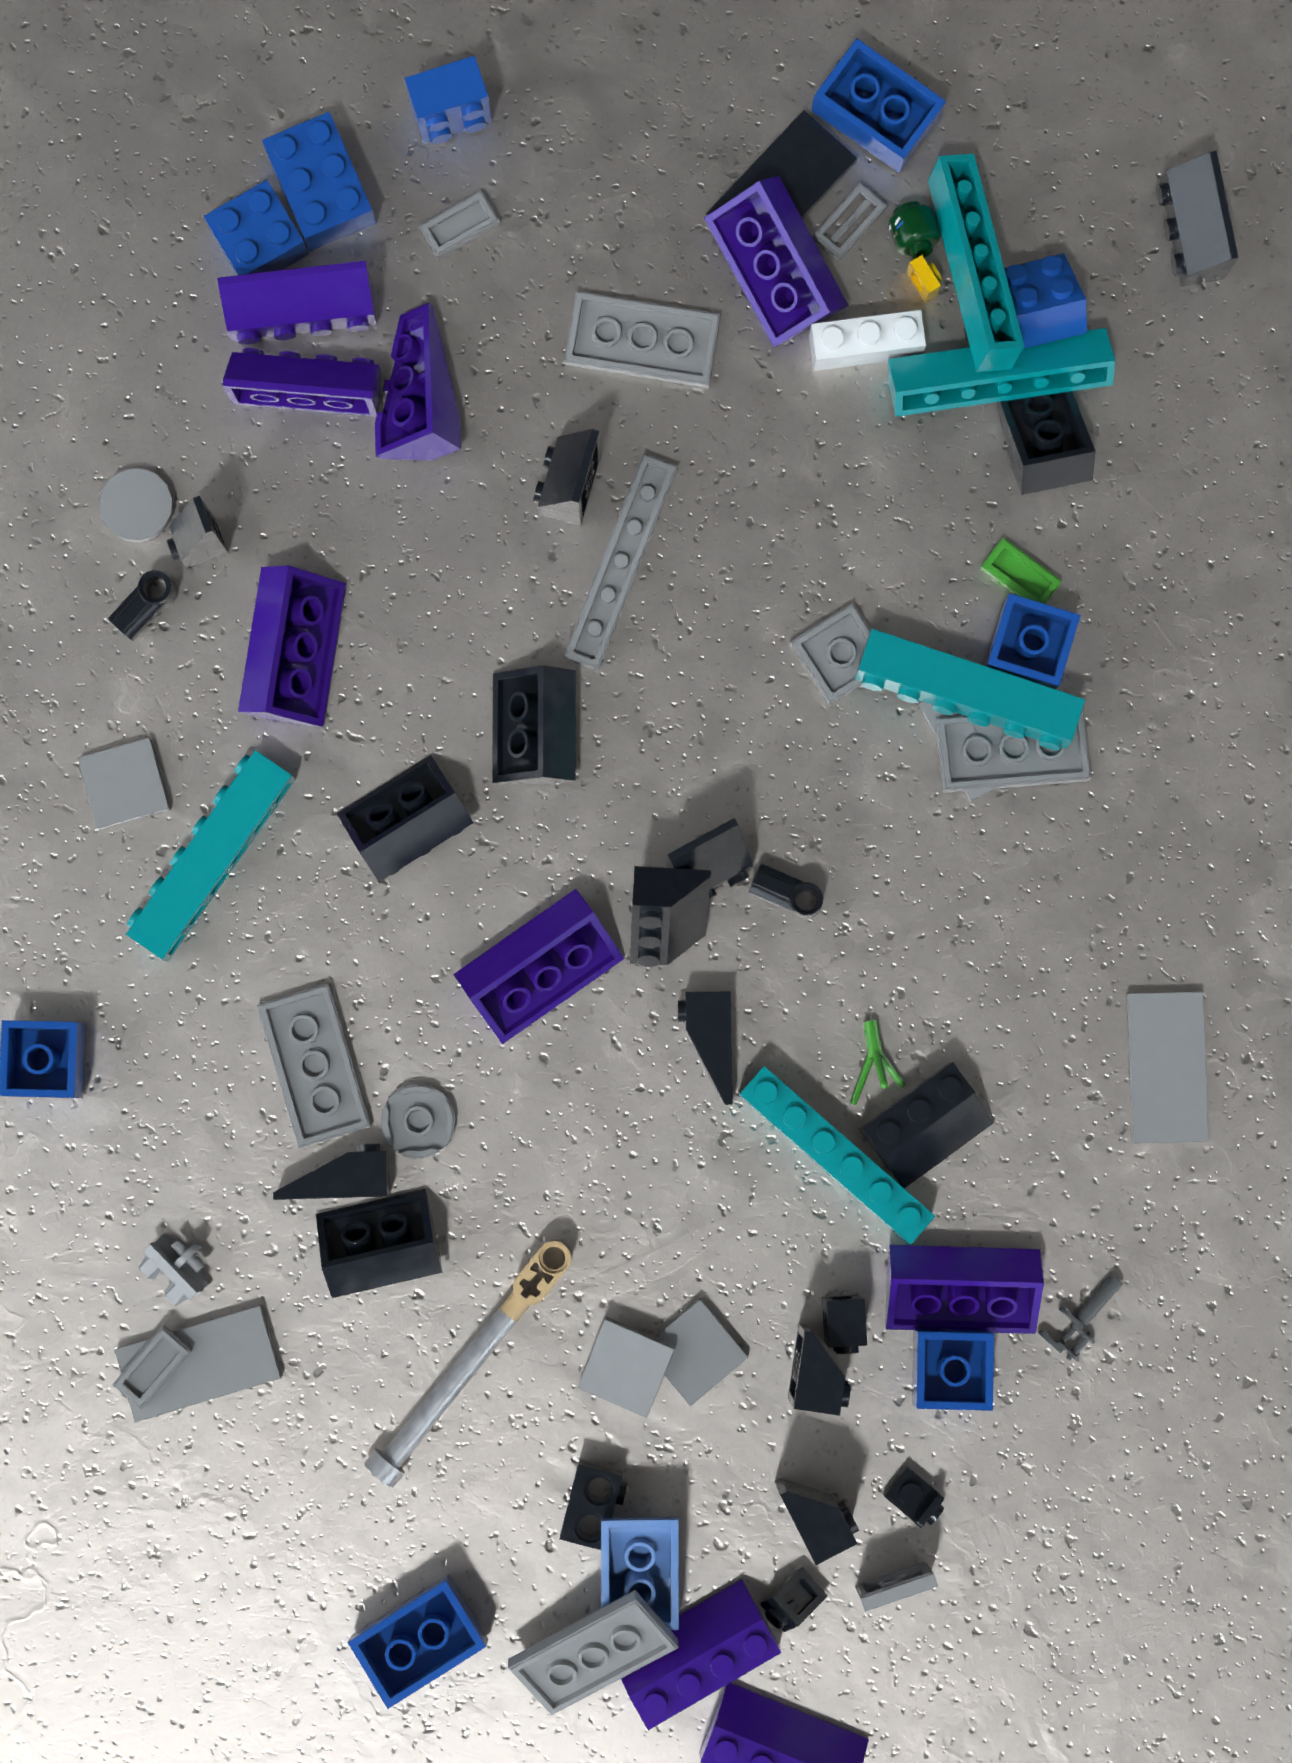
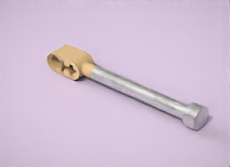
[364,1240,572,1488]

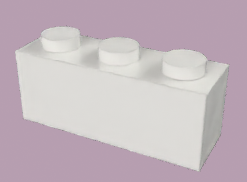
[809,310,926,371]

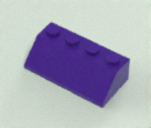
[704,176,849,347]
[217,261,377,345]
[222,348,382,417]
[238,565,346,727]
[453,889,624,1044]
[885,1245,1044,1334]
[621,1578,781,1731]
[699,1682,869,1763]

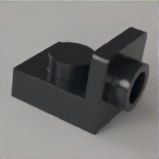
[883,1465,945,1528]
[760,1567,828,1632]

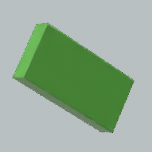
[980,538,1062,604]

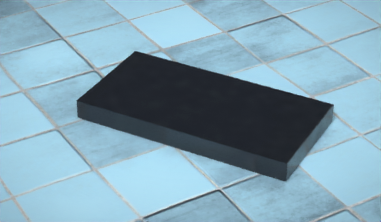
[705,110,858,219]

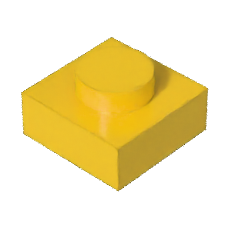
[906,255,942,303]

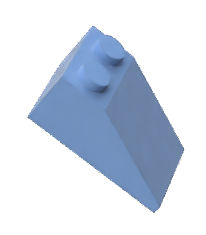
[601,1517,679,1630]

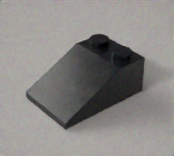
[996,391,1096,495]
[533,429,601,526]
[666,818,754,900]

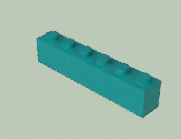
[928,154,1025,372]
[888,328,1116,417]
[855,629,1085,750]
[125,750,296,962]
[738,1066,935,1245]

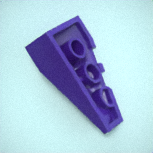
[375,303,461,461]

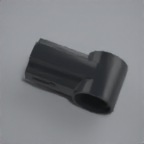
[108,570,178,641]
[749,863,823,919]

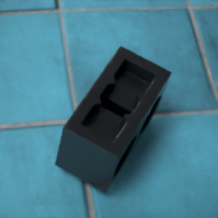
[821,1295,867,1354]
[559,1460,628,1550]

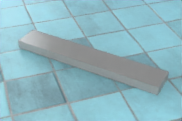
[564,453,678,672]

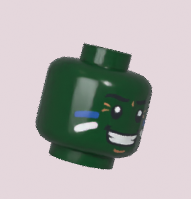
[888,201,941,259]

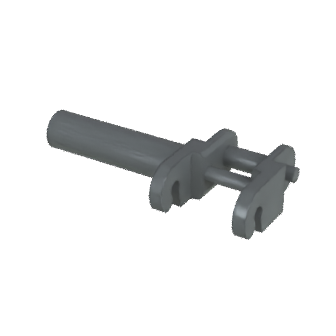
[1038,1275,1123,1362]

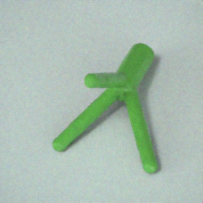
[850,1020,905,1105]

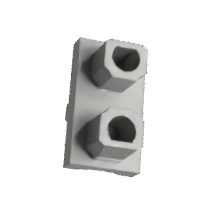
[139,1234,211,1306]

